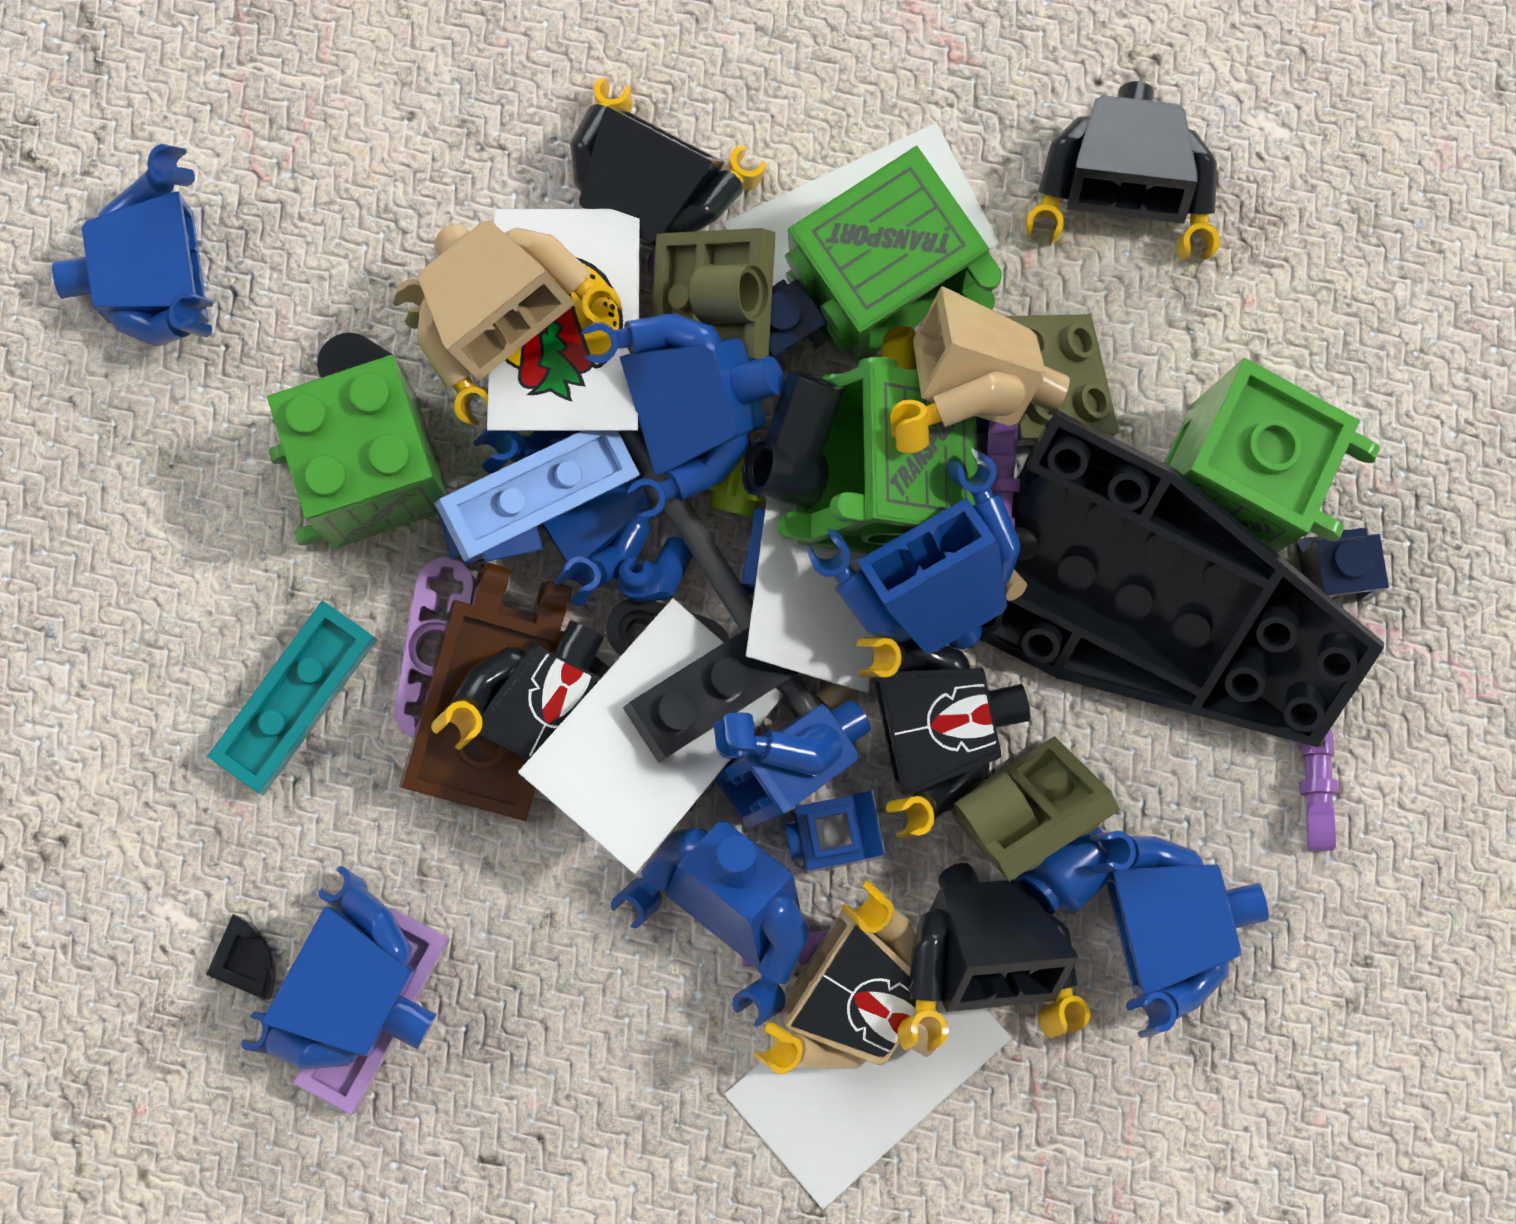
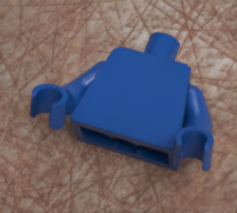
[52,144,213,347]
[581,314,784,519]
[473,428,653,607]
[807,449,1020,653]
[713,700,871,829]
[611,820,809,1027]
[1090,831,1269,1038]
[241,866,437,1070]

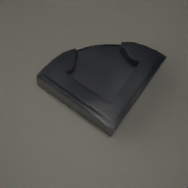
[206,914,275,1000]

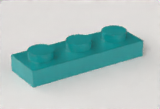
[207,600,377,795]

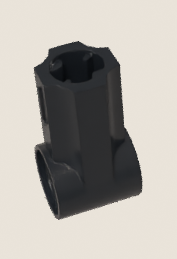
[742,370,846,508]

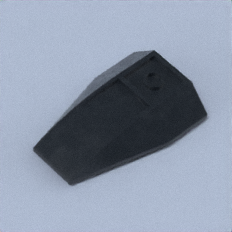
[979,409,1384,747]

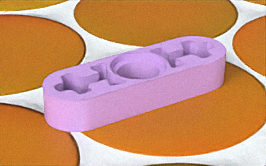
[395,557,476,738]

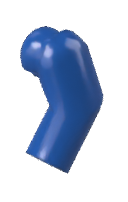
[616,537,693,602]

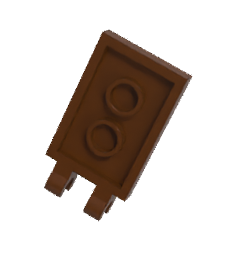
[399,562,573,821]

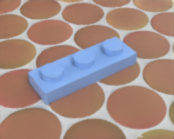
[434,431,640,562]

